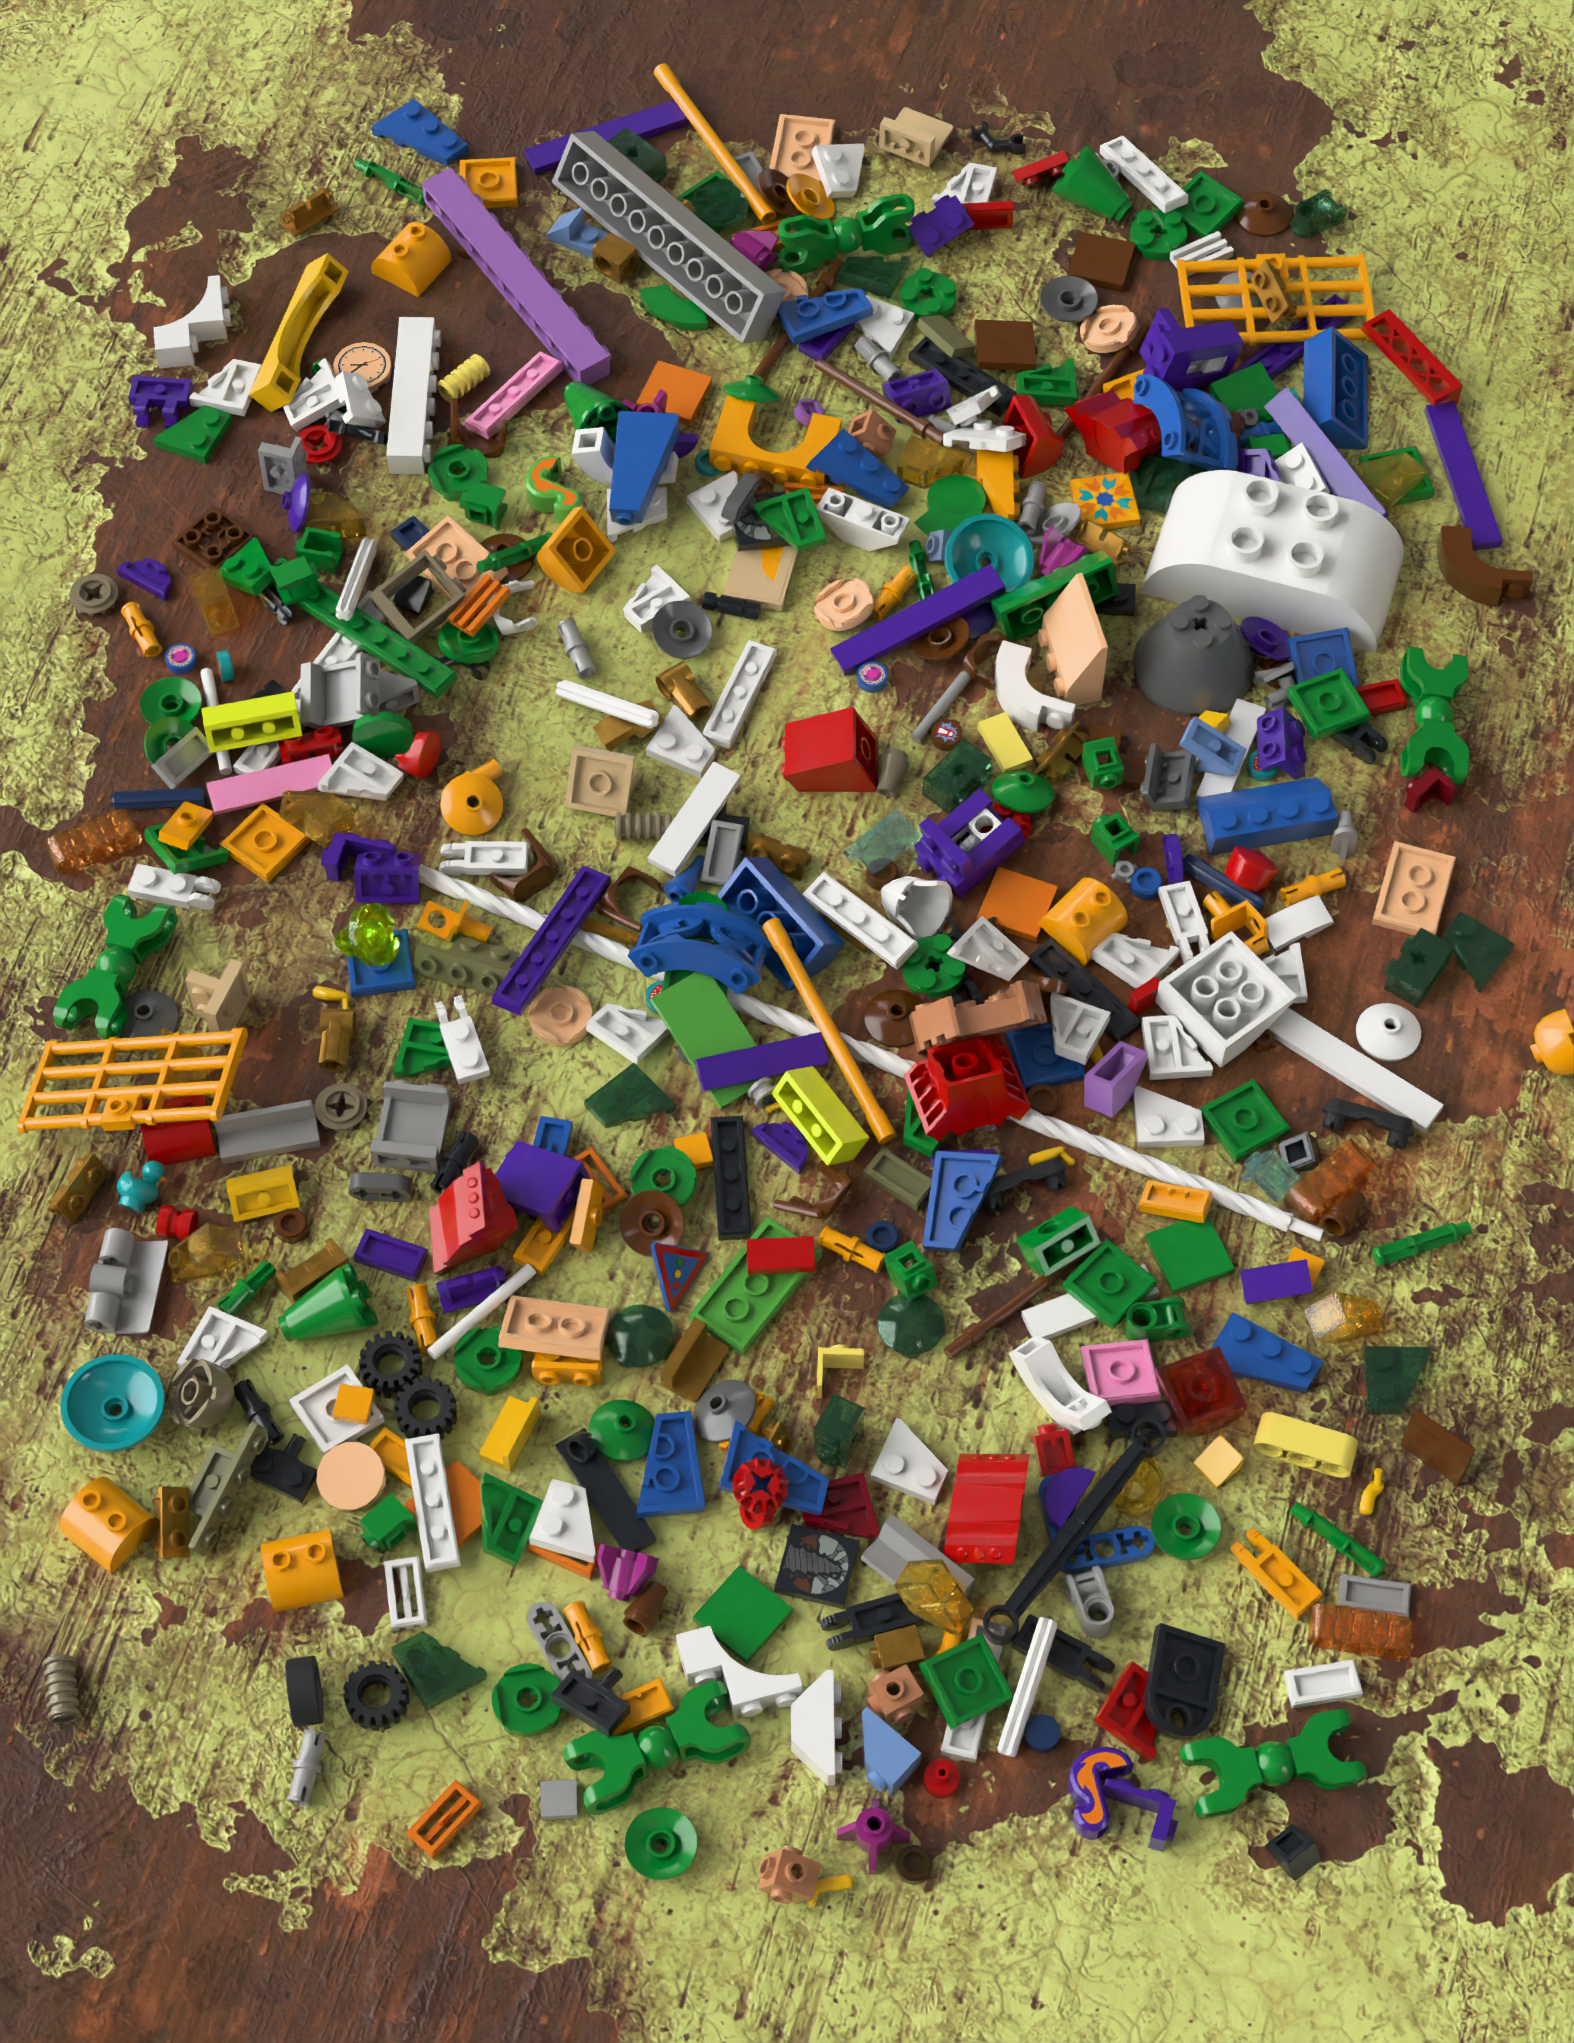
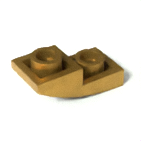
[592,700,665,752]

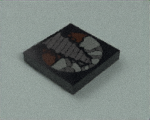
[727,491,791,552]
[774,1524,860,1609]

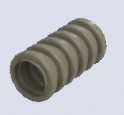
[615,812,672,840]
[42,1654,80,1725]

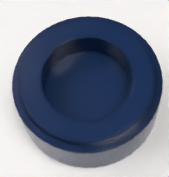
[865,1221,899,1254]
[1024,1714,1060,1753]

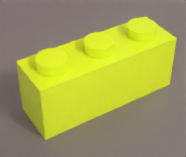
[201,691,302,753]
[771,1066,870,1166]

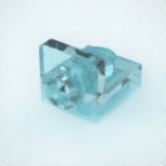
[1239,1149,1300,1202]

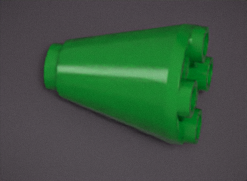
[1052,145,1134,223]
[564,381,630,445]
[278,1263,379,1342]

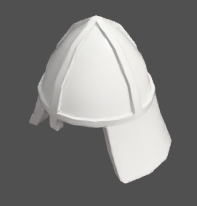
[881,877,953,941]

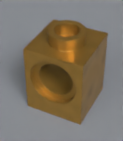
[592,232,638,284]
[869,1625,925,1673]

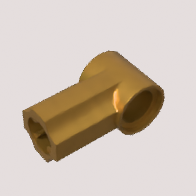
[655,661,712,722]
[318,1008,357,1073]

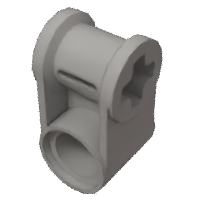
[1064,1565,1115,1639]

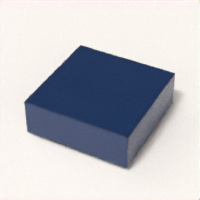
[390,515,430,551]

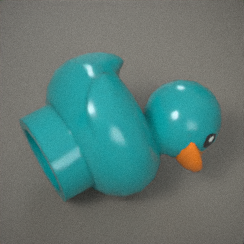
[117,1160,167,1213]

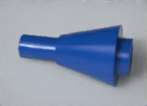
[664,855,705,903]

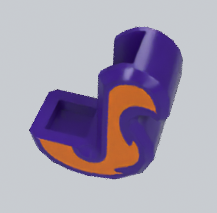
[1068,1747,1134,1840]

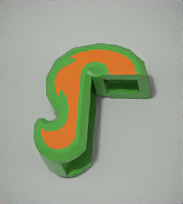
[525,455,582,524]

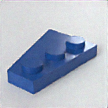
[371,98,469,166]
[776,288,873,345]
[806,429,910,510]
[922,1151,1003,1252]
[1200,1312,1323,1393]
[635,1411,705,1518]
[718,1420,829,1516]

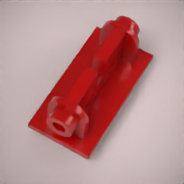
[277,726,344,765]

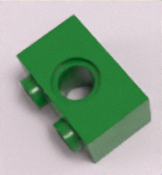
[1016,1206,1101,1277]

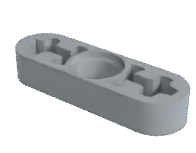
[527,1602,593,1683]

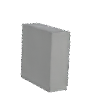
[540,1780,578,1820]

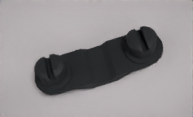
[1321,1097,1415,1150]
[984,1157,1068,1212]

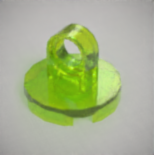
[335,903,399,968]

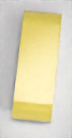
[1253,1412,1359,1478]

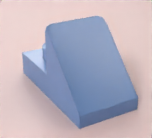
[546,208,608,259]
[1179,716,1247,776]

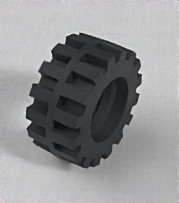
[394,1377,458,1440]
[343,1661,410,1731]

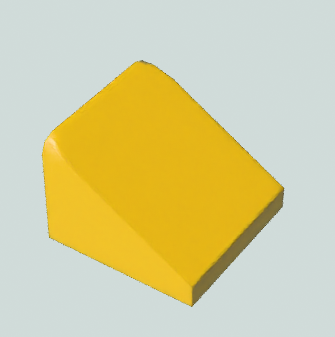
[1193,1435,1244,1489]

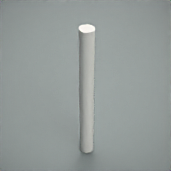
[200,668,232,775]
[427,1264,536,1360]

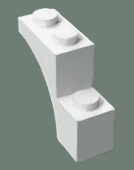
[153,275,231,369]
[676,1626,802,1717]

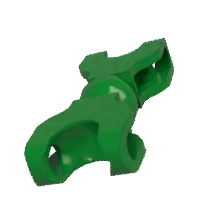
[778,194,915,275]
[1400,646,1469,786]
[53,894,178,1039]
[563,1681,752,1815]
[1179,1709,1368,1819]

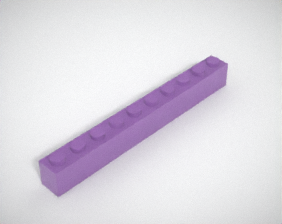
[422,168,611,385]

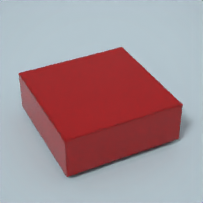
[1128,977,1160,1016]

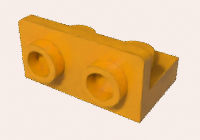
[531,1346,604,1387]

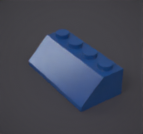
[1302,327,1368,450]
[1195,777,1338,856]
[717,857,845,991]

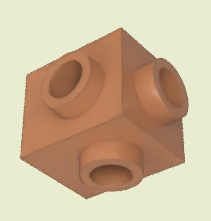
[847,409,897,458]
[866,1664,924,1725]
[758,1846,821,1904]

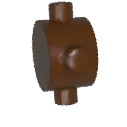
[1254,1029,1278,1052]

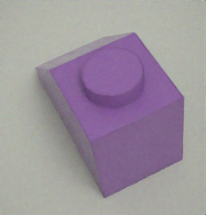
[1084,1041,1148,1117]

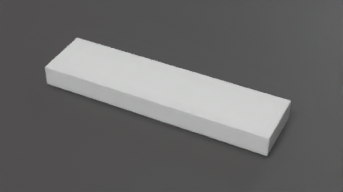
[1100,136,1188,213]
[702,640,777,749]
[1195,698,1266,800]
[648,762,741,877]
[803,872,919,970]
[1021,1264,1159,1340]
[405,1433,461,1573]
[940,1617,1007,1763]

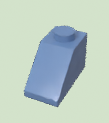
[861,1707,921,1796]

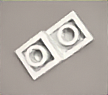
[1265,895,1334,952]

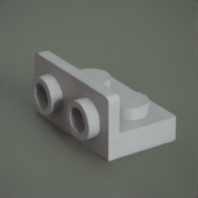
[258,437,310,494]

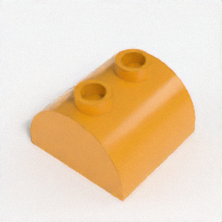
[371,222,452,297]
[537,506,616,593]
[1037,878,1128,967]
[60,1476,160,1574]
[261,1528,344,1613]

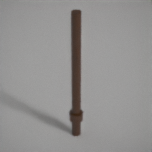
[752,259,845,379]
[1056,322,1149,441]
[815,358,944,447]
[943,1234,1104,1360]

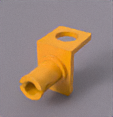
[1203,891,1268,942]
[417,899,493,943]

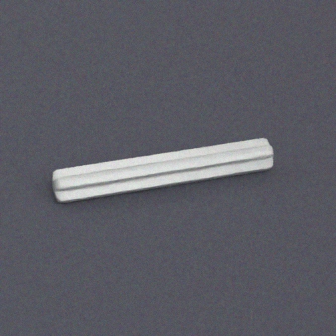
[336,537,377,621]
[556,680,659,729]
[998,1617,1057,1757]

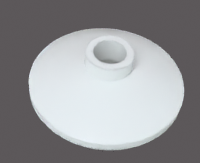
[1356,1003,1421,1062]

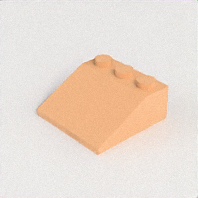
[1038,573,1108,705]

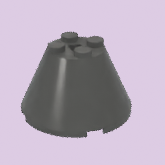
[1133,595,1255,717]

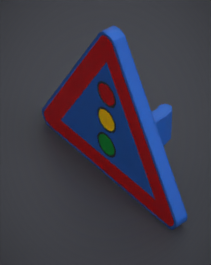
[651,1242,708,1312]

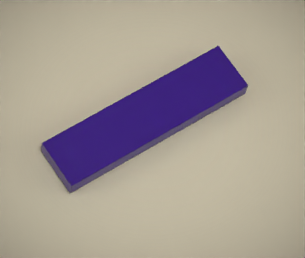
[694,1032,829,1093]

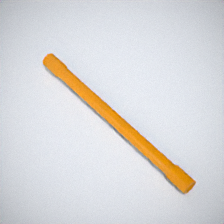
[654,63,776,225]
[762,918,897,1144]

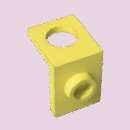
[817,1344,864,1399]

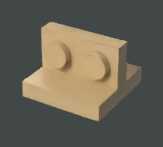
[565,745,639,817]
[185,958,252,1047]

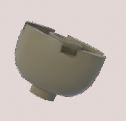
[168,1359,234,1429]

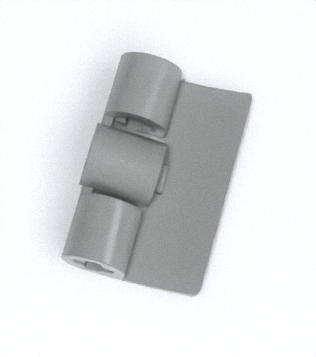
[84,1228,169,1334]

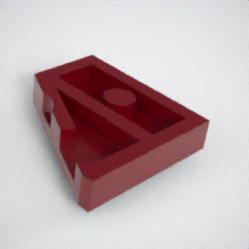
[801,1473,880,1540]

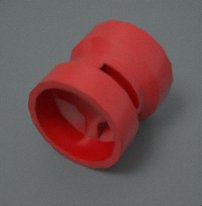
[156,1204,199,1243]

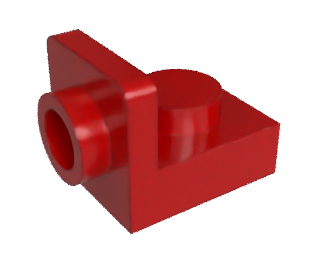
[1029,1423,1076,1477]

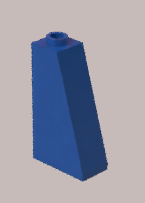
[609,411,680,526]

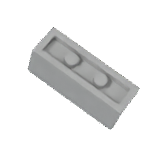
[214,1100,321,1164]
[861,1514,975,1622]

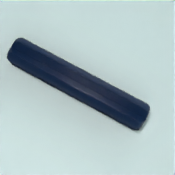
[112,788,206,810]
[1182,854,1266,913]

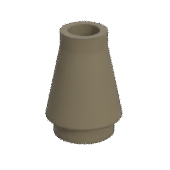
[877,748,909,797]

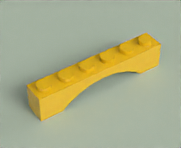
[249,253,349,412]

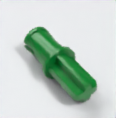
[216,1260,277,1316]

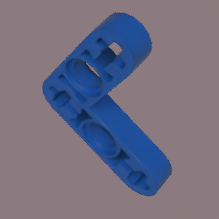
[1038,1475,1155,1574]

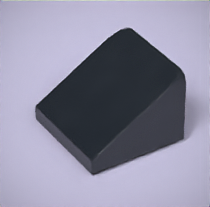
[393,575,433,615]
[1278,1132,1324,1174]
[1265,1824,1321,1881]

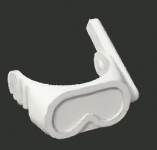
[487,580,538,636]

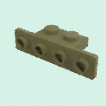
[413,936,537,1005]
[188,1421,268,1556]

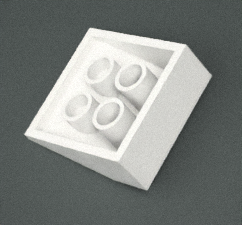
[1155,931,1297,1068]

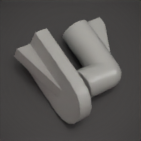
[1254,662,1295,712]
[1330,810,1358,860]

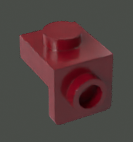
[1404,767,1457,813]

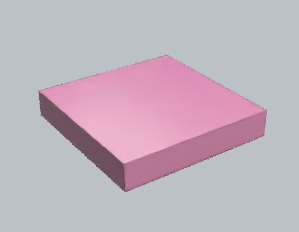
[1080,1339,1161,1407]

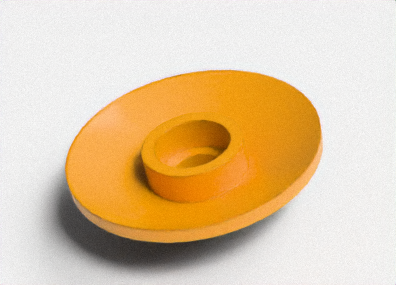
[786,173,835,220]
[440,773,503,836]

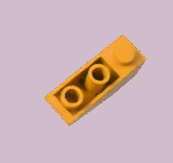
[976,449,1020,522]

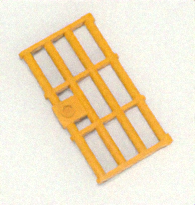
[1177,253,1378,346]
[17,1027,248,1134]

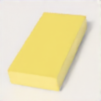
[978,712,1033,772]

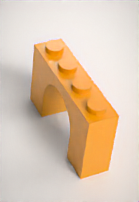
[709,394,842,488]

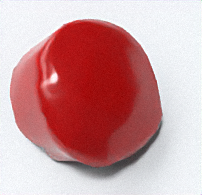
[395,731,442,780]
[1225,846,1279,893]

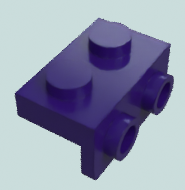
[908,195,975,257]
[1257,707,1307,780]

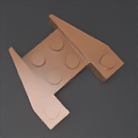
[909,980,1047,1054]

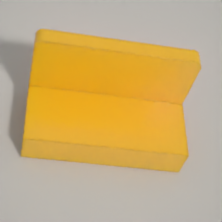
[226,1165,300,1222]
[479,1395,541,1472]

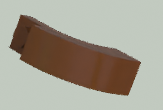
[1437,526,1533,607]

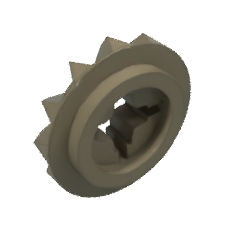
[69,574,119,617]
[314,1083,368,1133]

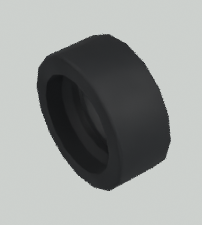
[285,1655,324,1727]

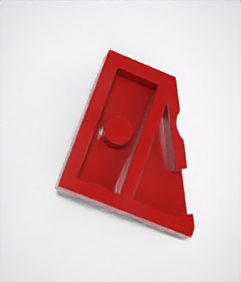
[1012,150,1076,187]
[1093,1661,1157,1762]

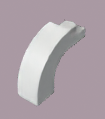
[572,427,679,487]
[994,640,1076,732]
[1009,1335,1112,1435]

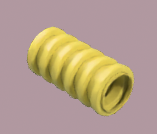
[437,354,490,403]

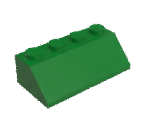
[990,550,1120,642]

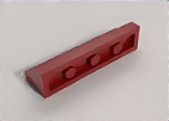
[1361,309,1463,406]

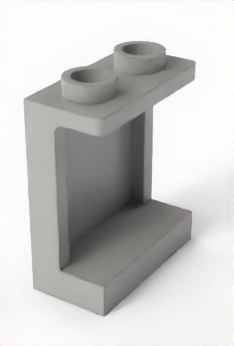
[300,652,381,729]
[370,1080,452,1173]

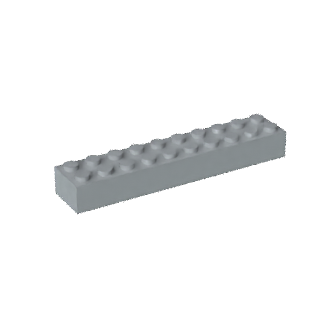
[552,131,786,344]

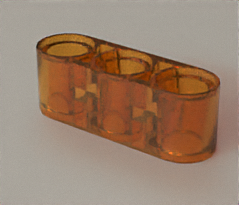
[45,809,142,874]
[1285,1139,1376,1223]
[1307,1603,1413,1660]

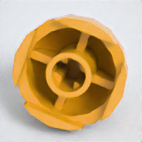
[1530,1009,1574,1076]

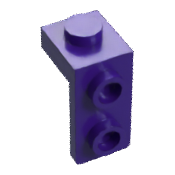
[321,832,397,882]
[1103,1778,1178,1852]

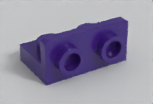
[882,368,952,423]
[354,851,421,903]

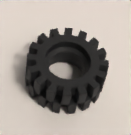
[359,1331,423,1398]

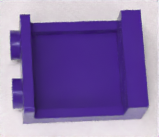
[495,1140,591,1233]

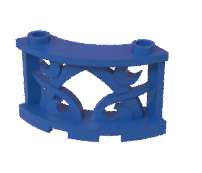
[1133,374,1237,471]
[628,901,772,994]

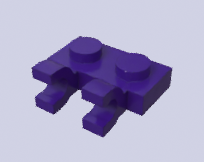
[128,376,193,429]

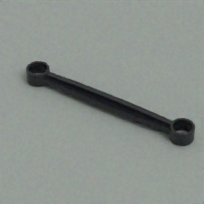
[983,1418,1166,1646]

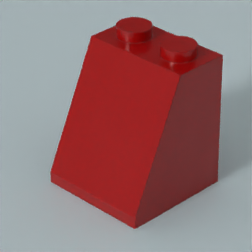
[781,707,878,792]

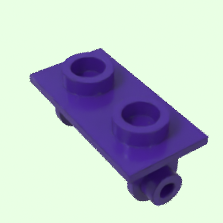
[435,1265,506,1314]

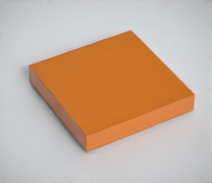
[636,360,712,426]
[976,867,1058,943]
[404,1459,482,1550]

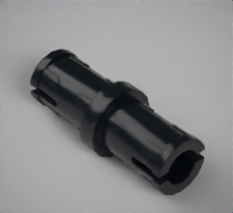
[430,1131,479,1195]
[234,1379,285,1447]

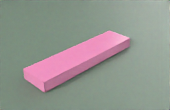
[465,351,564,439]
[207,754,332,815]

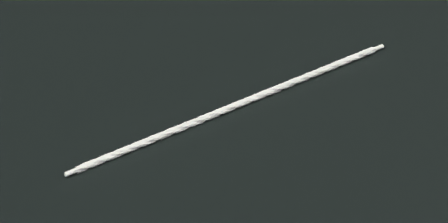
[419,864,1324,1241]

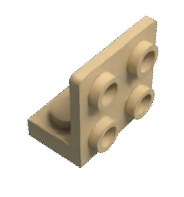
[879,107,953,167]

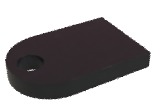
[1143,1623,1226,1740]

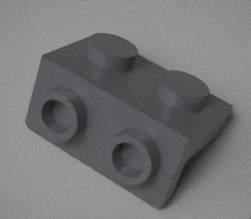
[1140,743,1196,811]

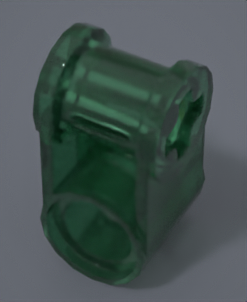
[1291,189,1347,239]

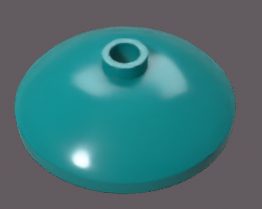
[945,514,1034,604]
[60,1354,165,1452]

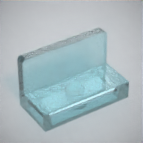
[842,808,919,874]

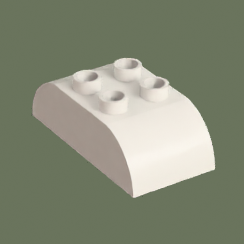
[1141,470,1404,653]

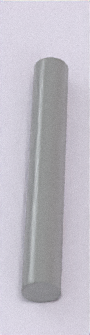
[910,671,971,743]

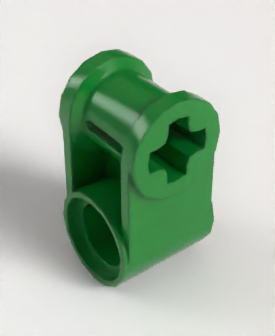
[1123,1297,1192,1342]

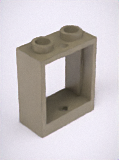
[369,550,466,645]

